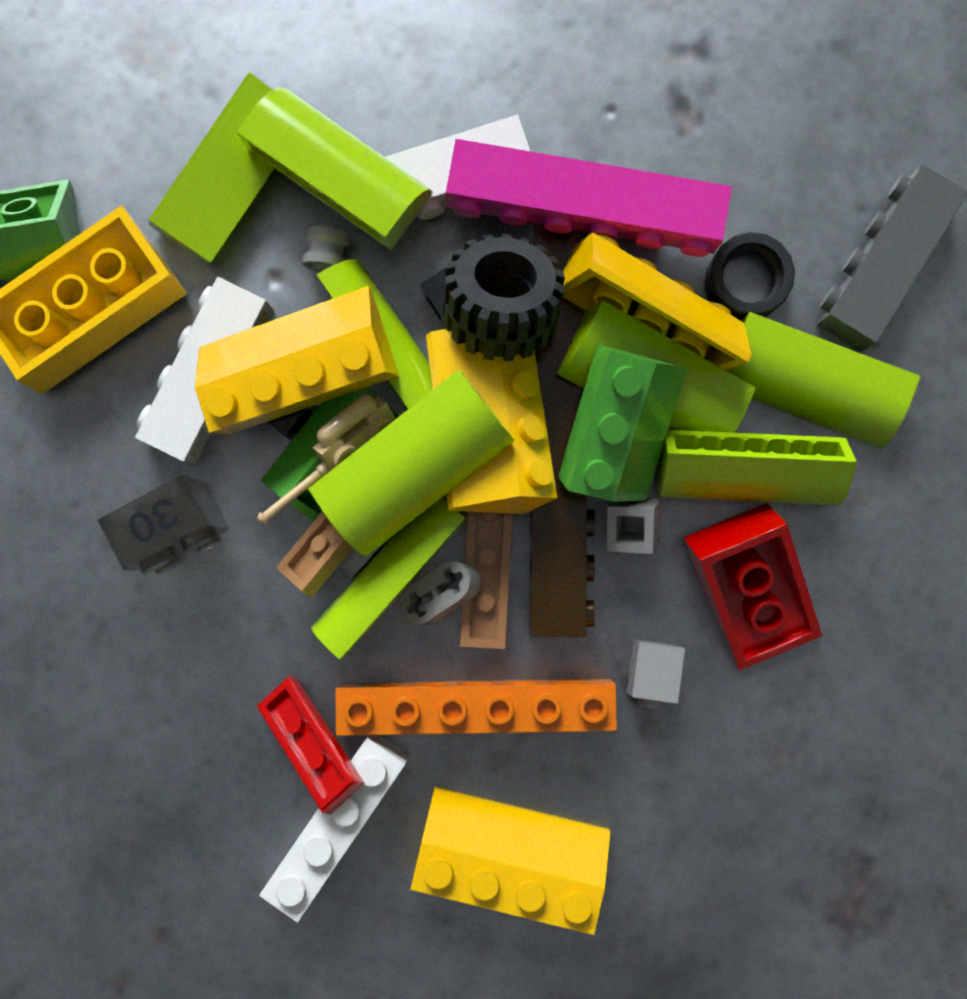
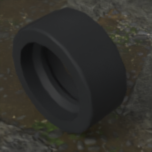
[704,232,795,321]

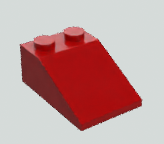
[684,503,823,671]

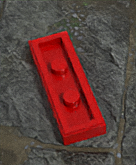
[257,676,365,815]

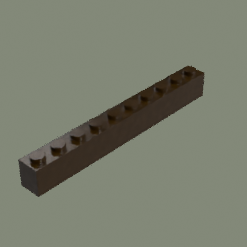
[529,223,595,637]

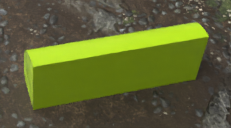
[148,72,275,263]
[236,87,434,250]
[317,259,433,410]
[557,300,756,433]
[726,312,921,449]
[308,370,515,557]
[655,429,857,506]
[311,498,466,660]

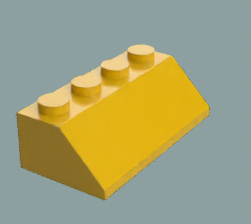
[0,205,187,394]
[563,232,752,370]
[195,286,399,434]
[426,329,557,514]
[410,786,610,935]

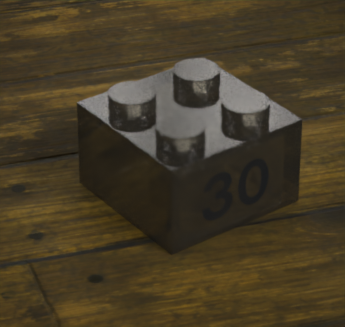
[97,475,230,574]

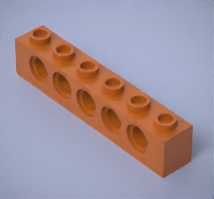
[335,679,617,736]

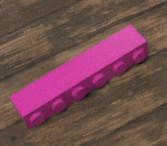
[446,138,732,257]

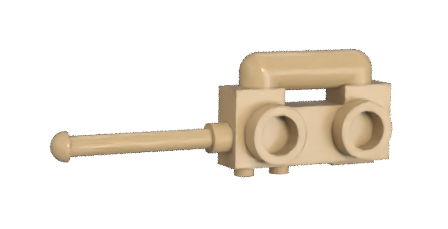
[257,395,396,525]

